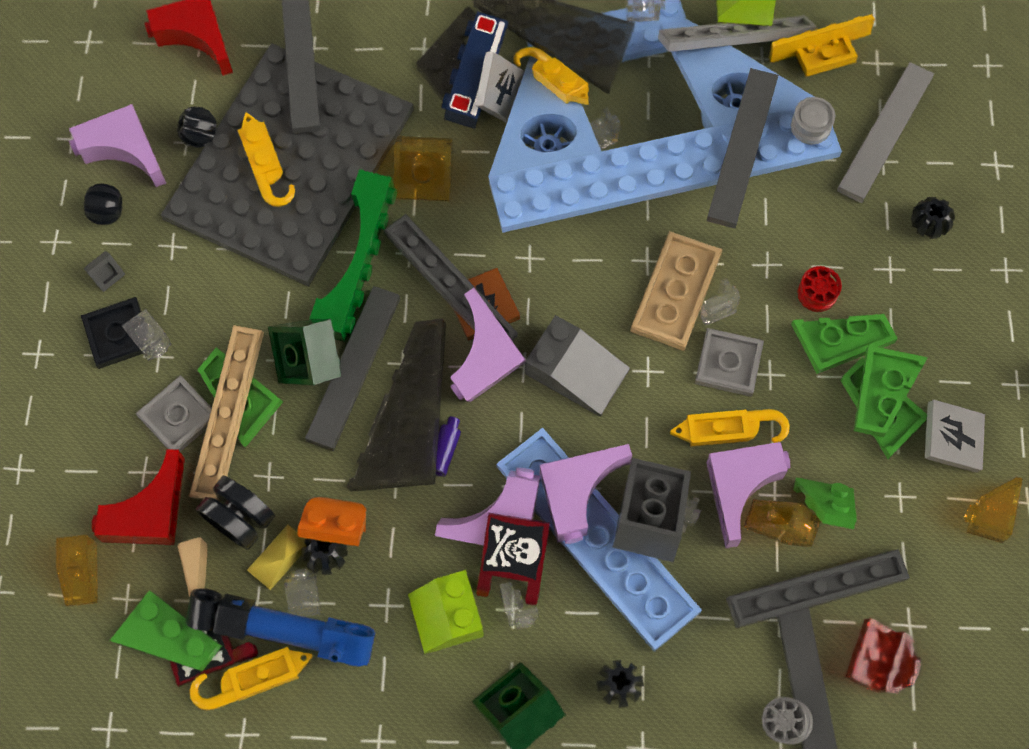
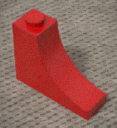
[144,0,233,75]
[91,449,185,545]

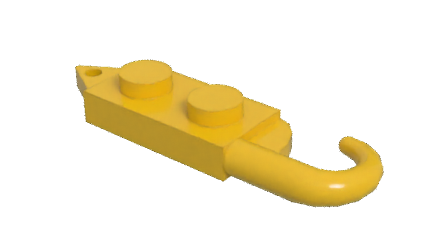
[513,47,589,105]
[238,112,295,207]
[670,409,790,447]
[190,647,313,710]

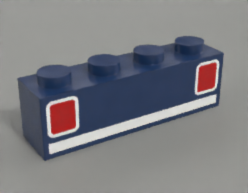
[441,11,508,129]

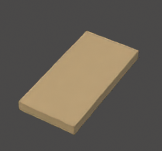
[630,231,723,351]

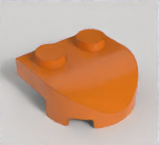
[297,497,366,546]

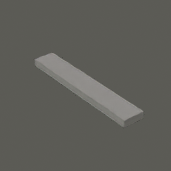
[658,15,818,52]
[837,62,934,203]

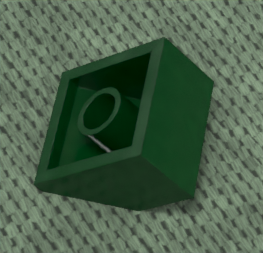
[268,319,341,385]
[472,662,566,749]

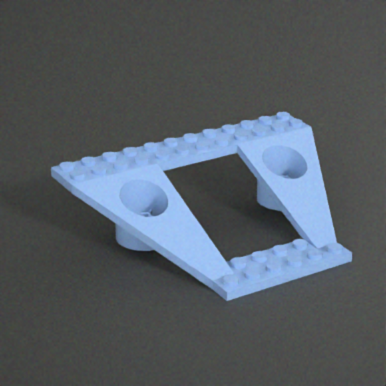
[488,0,842,233]

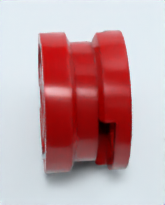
[797,266,842,312]

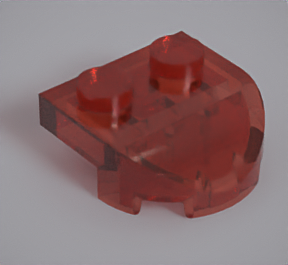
[845,618,921,693]

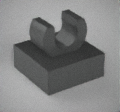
[83,251,125,292]

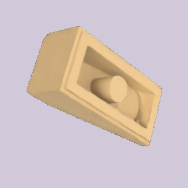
[178,537,207,597]

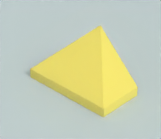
[247,525,307,590]

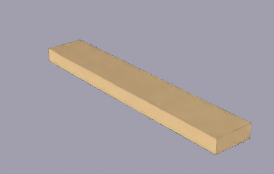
[189,325,264,502]

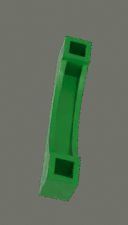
[309,169,397,342]

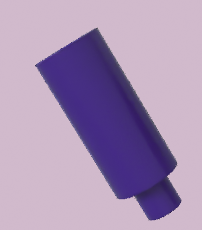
[426,416,461,477]

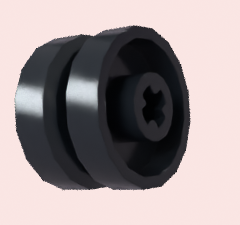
[195,475,276,550]

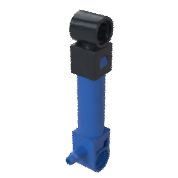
[185,588,375,666]

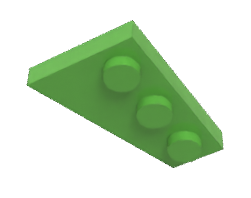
[791,314,898,374]
[854,345,928,437]
[197,347,283,447]
[840,357,927,459]
[110,590,222,671]

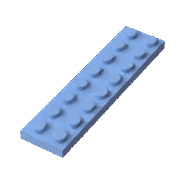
[496,428,702,652]

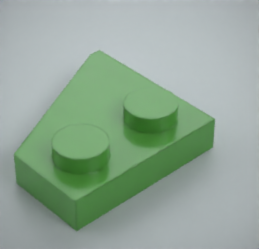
[793,477,857,529]

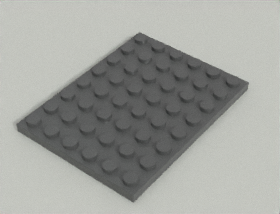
[161,43,414,287]

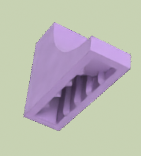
[69,104,166,187]
[450,288,526,402]
[706,442,790,548]
[540,444,632,544]
[435,468,541,545]

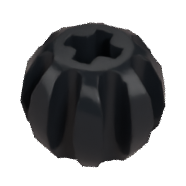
[177,106,217,148]
[84,183,122,225]
[911,196,955,239]
[302,538,348,575]
[596,660,644,708]

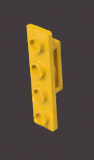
[769,14,875,77]

